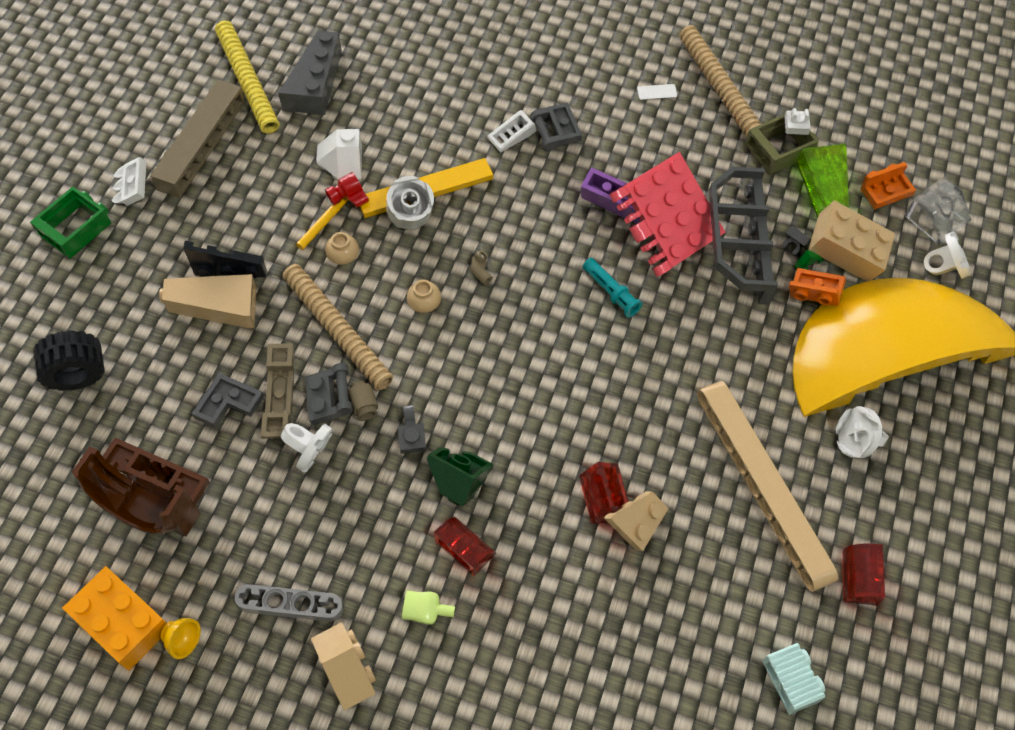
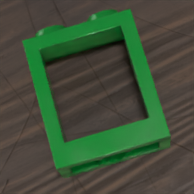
[30,186,112,259]

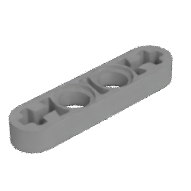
[235,584,344,622]

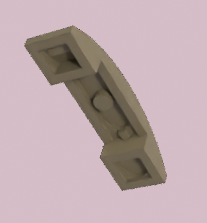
[261,343,294,439]

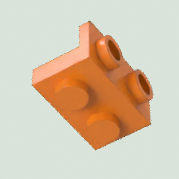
[860,162,916,210]
[789,268,846,306]

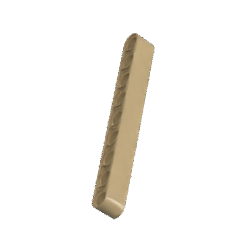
[697,381,838,592]

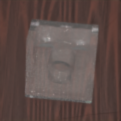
[904,176,971,245]

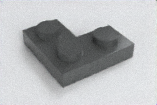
[192,373,264,428]

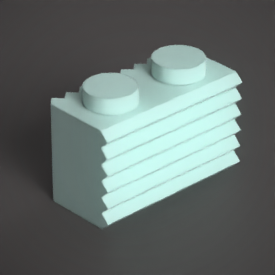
[762,643,825,715]

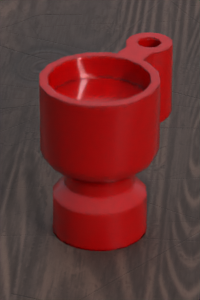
[325,172,369,208]

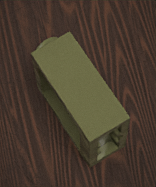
[745,114,819,175]

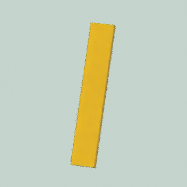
[360,158,493,219]

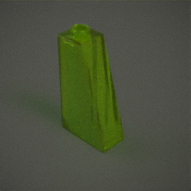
[797,143,849,219]

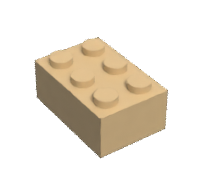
[808,200,895,281]

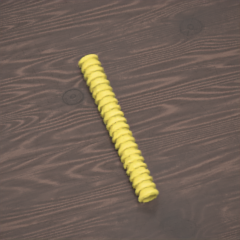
[215,21,280,134]

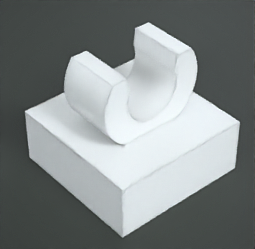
[784,108,811,135]

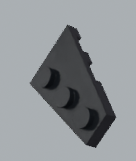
[183,240,267,278]

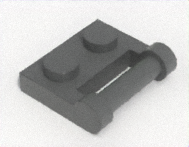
[530,102,582,151]
[305,363,353,425]

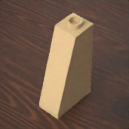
[159,274,257,329]

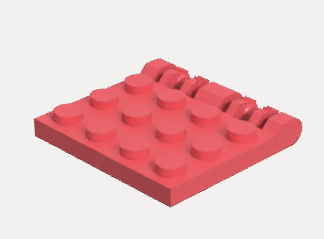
[609,152,726,277]

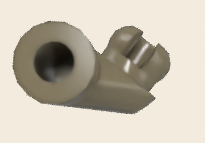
[470,250,493,285]

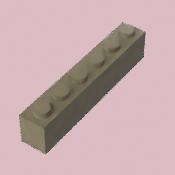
[151,79,245,198]

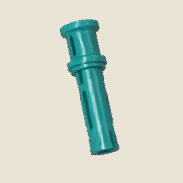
[582,257,643,318]

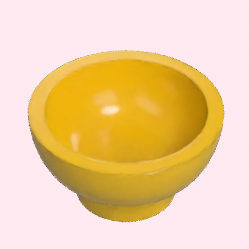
[161,618,201,659]

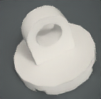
[924,231,971,279]
[836,406,889,458]
[281,423,333,473]

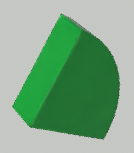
[794,250,825,270]

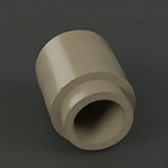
[348,381,378,421]

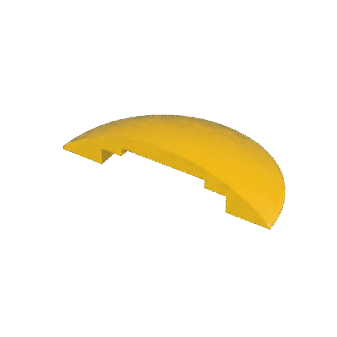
[792,278,1015,417]

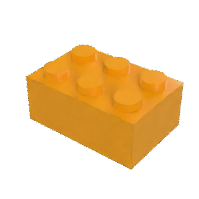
[62,566,167,671]

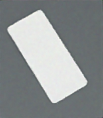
[637,84,677,100]

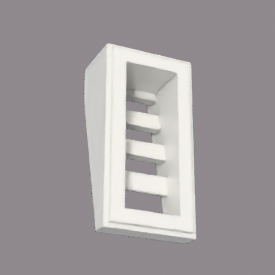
[487,110,536,153]

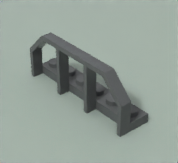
[709,167,778,305]

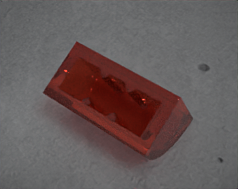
[579,462,628,524]
[434,517,496,576]
[842,543,885,606]

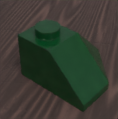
[427,447,494,506]

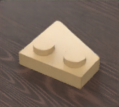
[604,491,669,551]

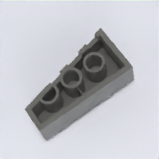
[278,30,342,115]

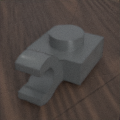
[398,406,427,454]

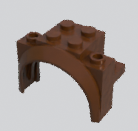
[72,438,210,537]

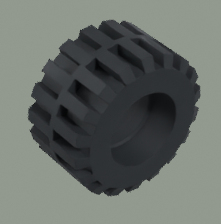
[33,330,105,391]

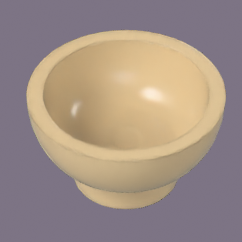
[325,232,359,265]
[407,280,441,313]

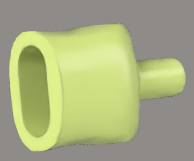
[402,590,455,625]

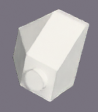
[316,129,362,182]

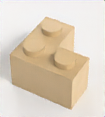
[311,622,376,711]

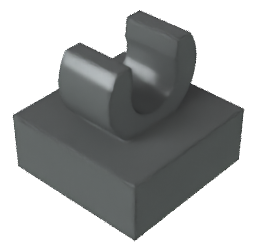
[782,225,811,256]

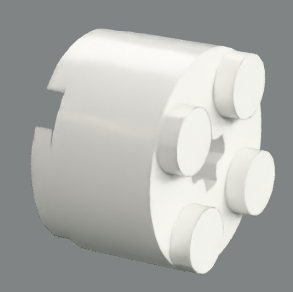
[386,176,434,229]

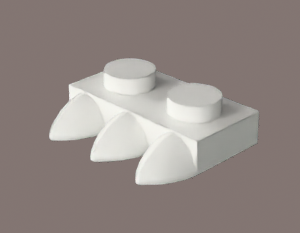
[112,157,146,206]

